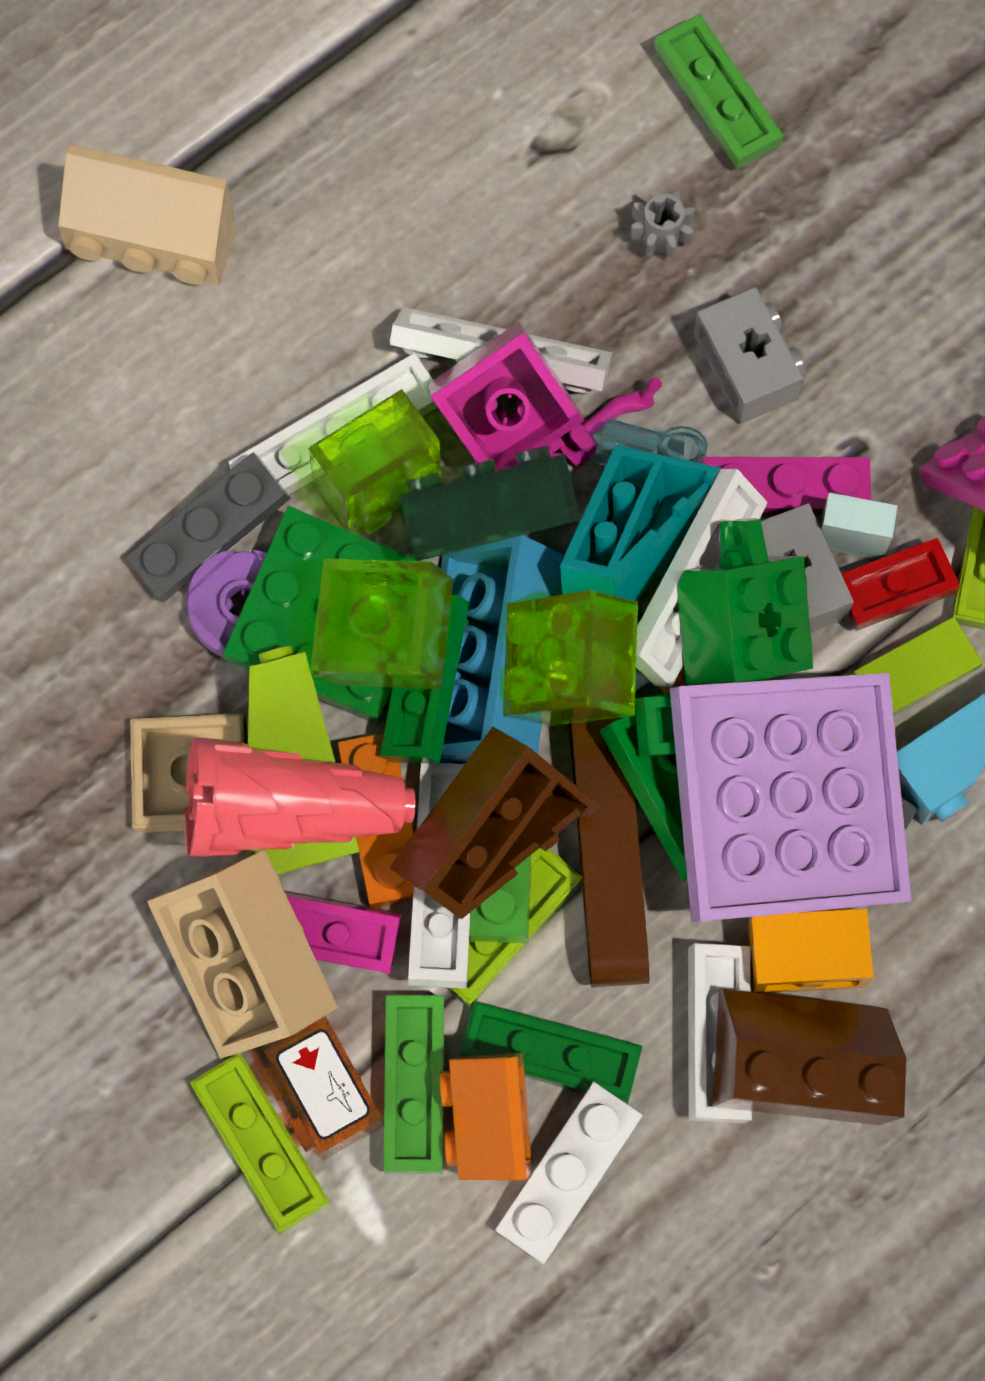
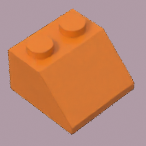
[440,1052,532,1181]

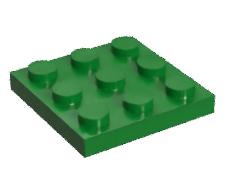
[222,505,441,724]

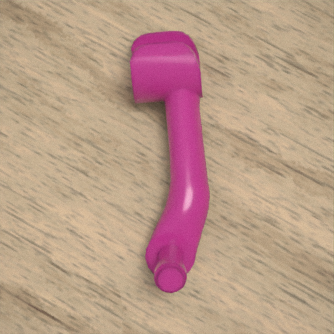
[560,377,662,467]

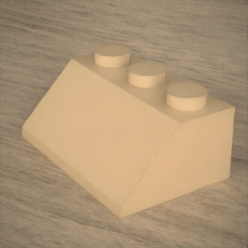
[58,144,237,285]
[147,850,338,1059]

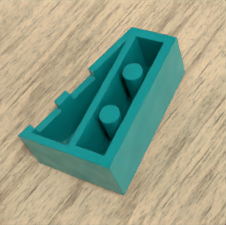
[560,445,722,622]

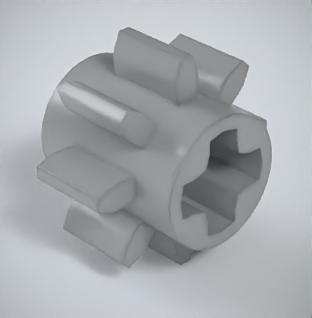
[630,189,696,259]

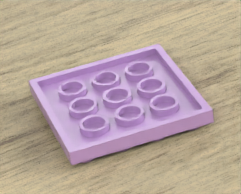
[670,673,912,922]

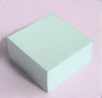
[819,493,898,560]

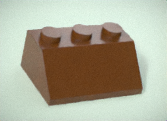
[712,989,907,1125]

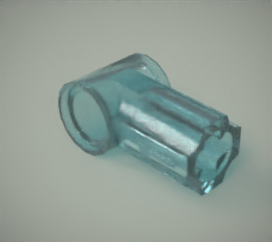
[595,419,708,466]

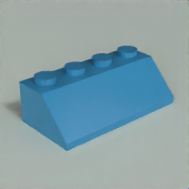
[436,534,564,764]

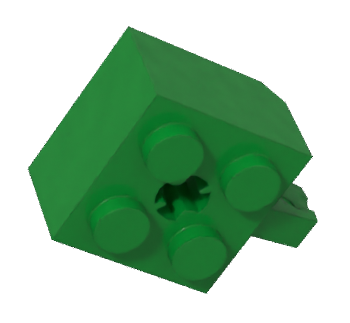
[677,518,814,685]

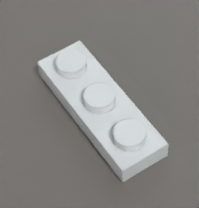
[688,943,752,1123]
[495,1082,643,1264]

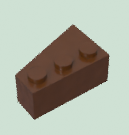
[389,727,601,920]

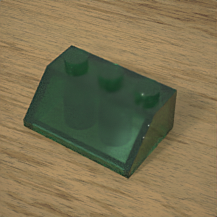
[395,445,581,562]

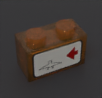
[261,1016,384,1161]

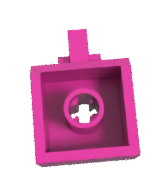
[428,322,584,489]

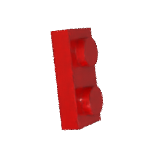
[841,537,960,631]

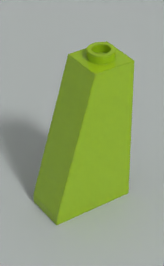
[245,646,360,875]

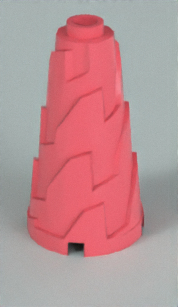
[185,738,415,857]

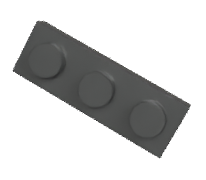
[126,452,291,602]

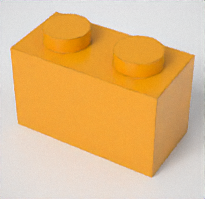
[746,907,874,993]

